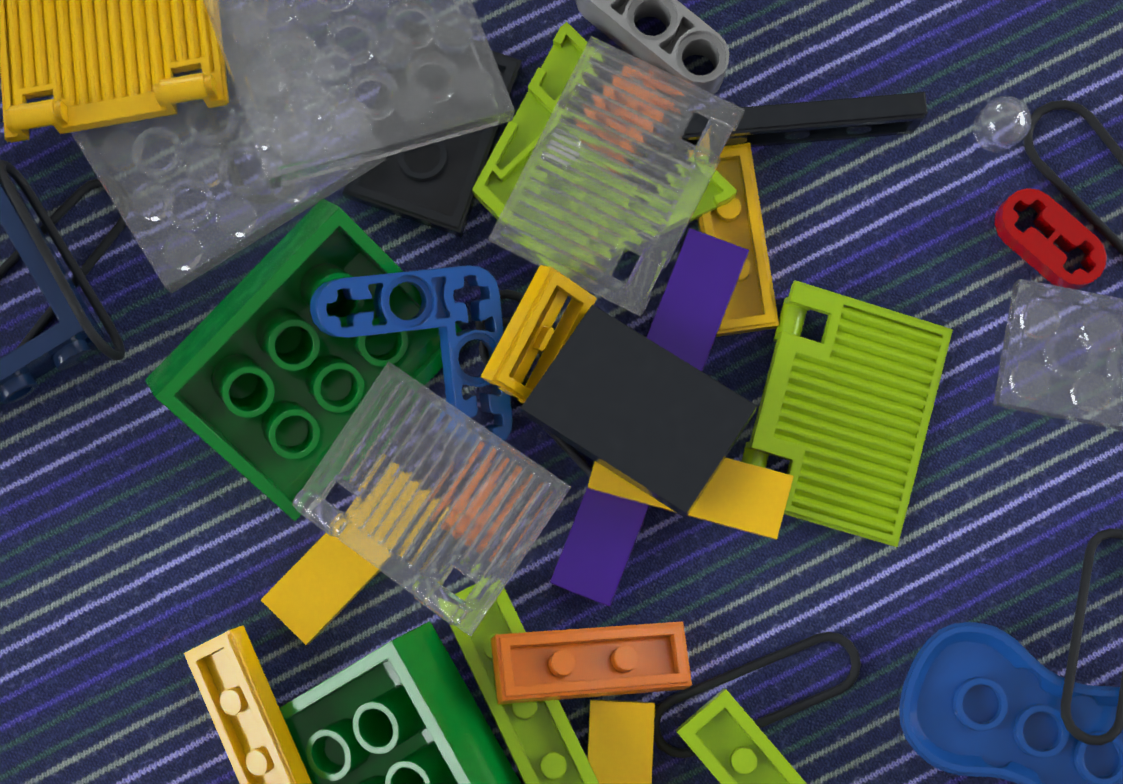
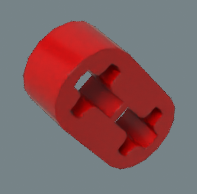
[994,188,1107,291]

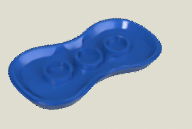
[899,622,1123,784]

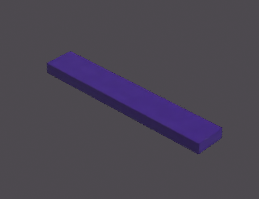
[550,228,749,607]

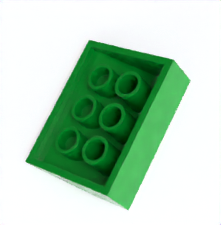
[145,198,462,521]
[280,621,521,784]

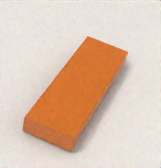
[491,621,692,705]

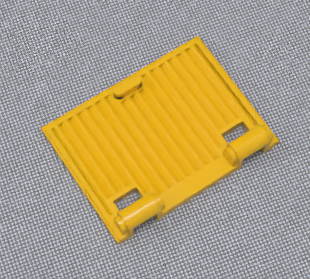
[0,0,229,143]

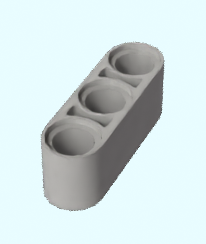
[575,0,729,101]

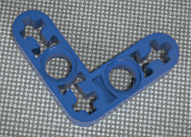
[310,265,513,451]

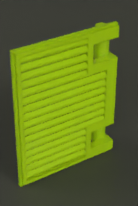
[741,280,953,547]

